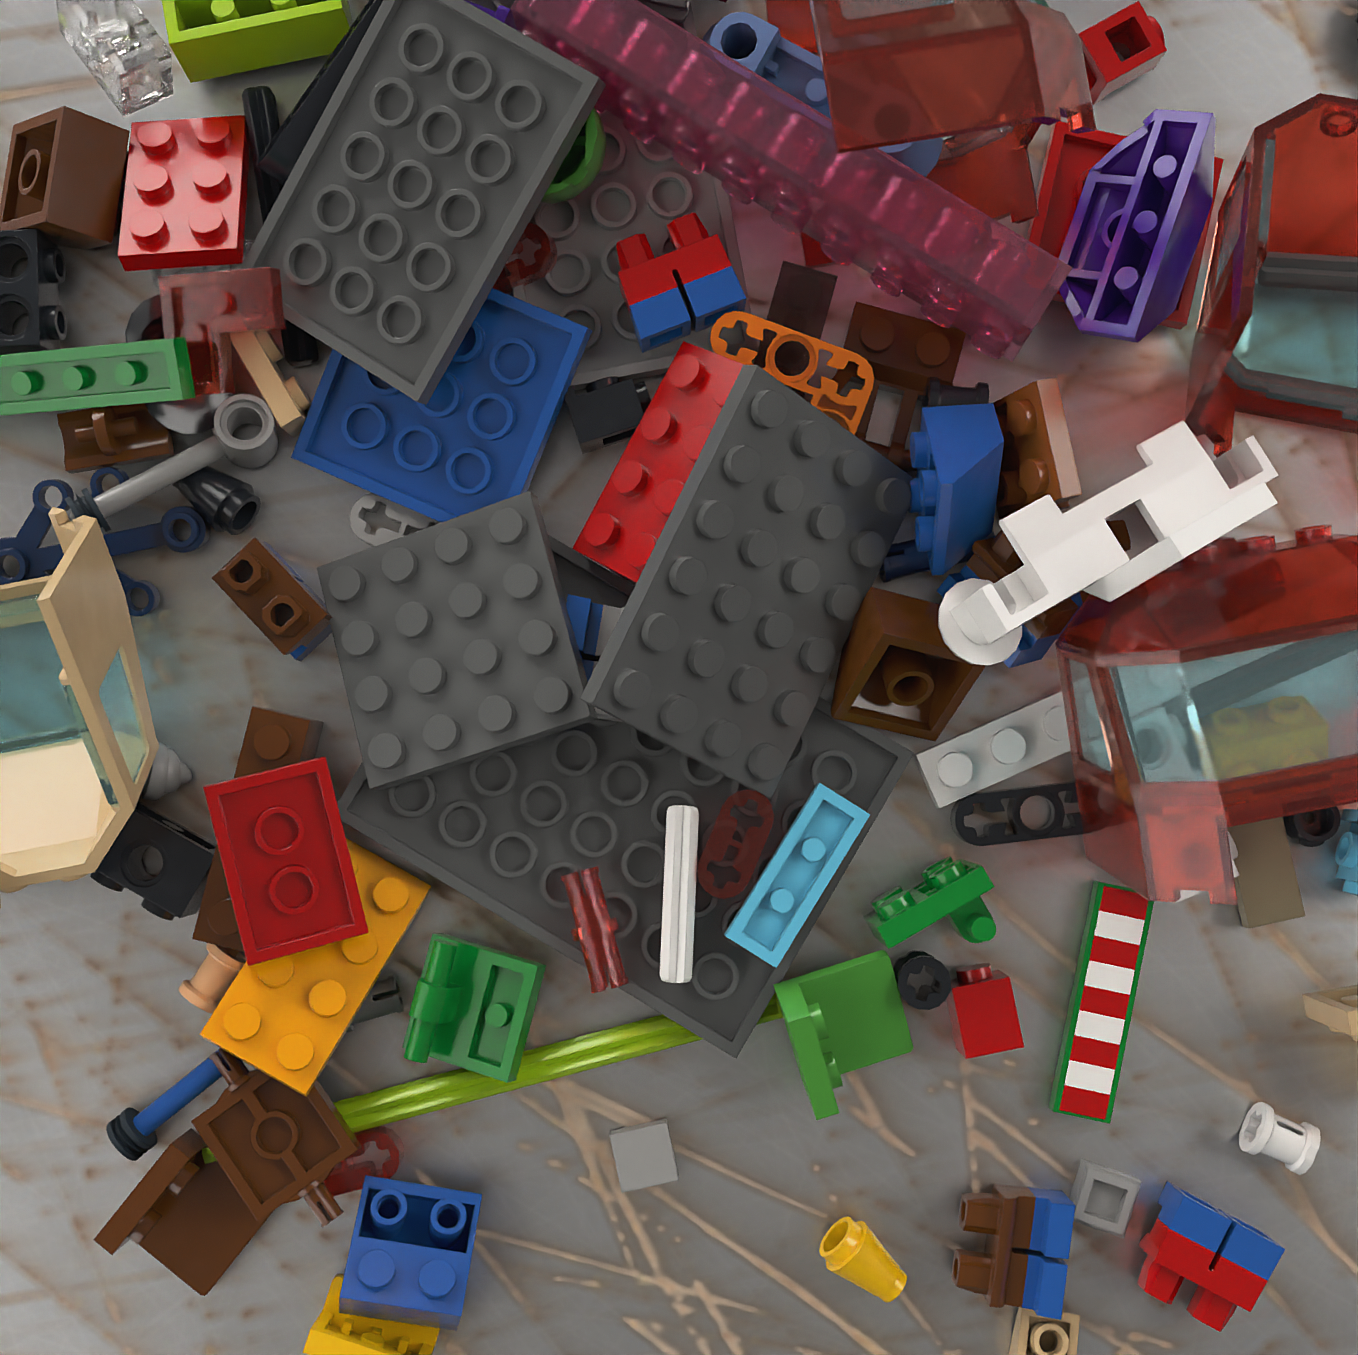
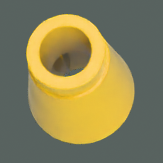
[819,1217,907,1303]

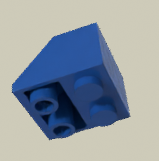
[908,403,1004,576]
[339,1175,482,1331]

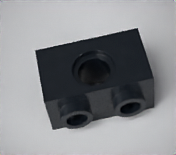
[90,801,216,921]

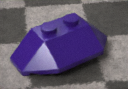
[1052,109,1216,343]

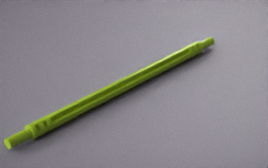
[202,992,783,1164]

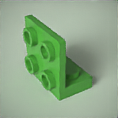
[773,950,913,1120]

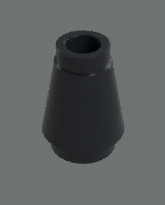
[172,466,261,535]

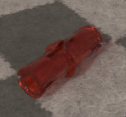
[561,866,629,993]

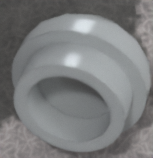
[141,743,193,801]

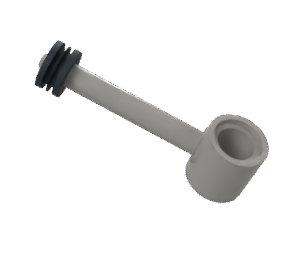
[65,394,279,532]

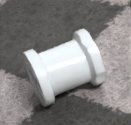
[1239,1102,1321,1175]

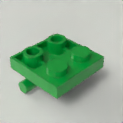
[863,856,996,949]
[402,933,546,1083]

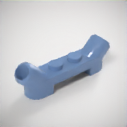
[700,12,943,184]

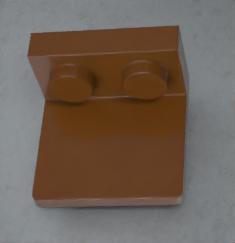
[93,1128,273,1296]

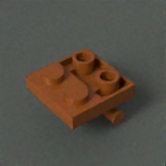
[993,378,1082,520]

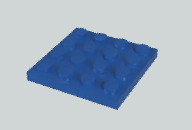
[291,288,592,522]

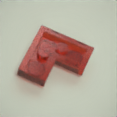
[158,267,285,396]

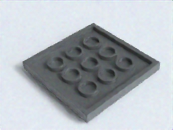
[317,491,598,791]

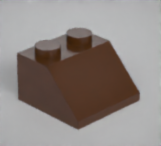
[0,106,130,250]
[831,587,986,742]

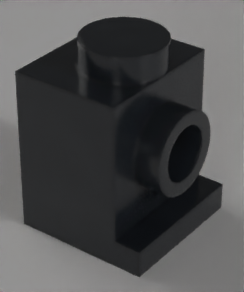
[565,376,651,454]

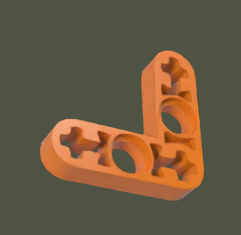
[710,311,874,435]

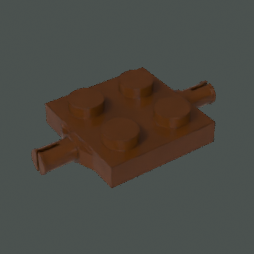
[191,1048,362,1228]

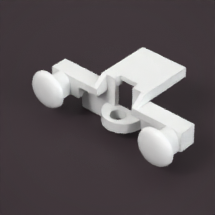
[938,421,1279,666]

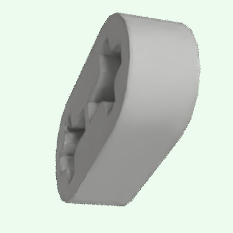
[349,493,441,547]

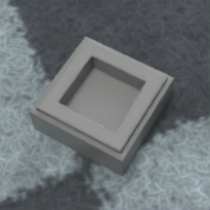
[609,1118,679,1193]
[1069,1159,1142,1238]

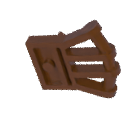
[832,301,967,472]

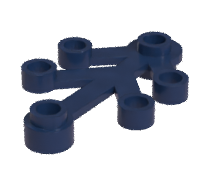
[0,467,211,616]

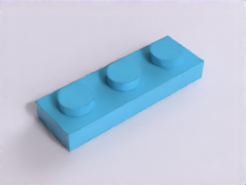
[724,783,870,968]

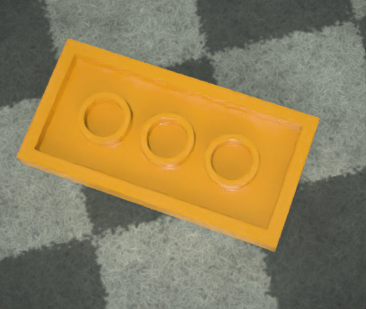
[200,838,431,1097]

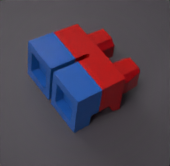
[616,212,746,353]
[1137,1181,1285,1332]

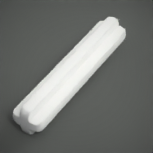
[660,805,699,983]

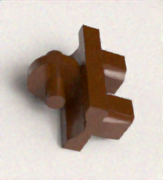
[57,403,175,474]

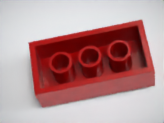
[572,341,744,583]

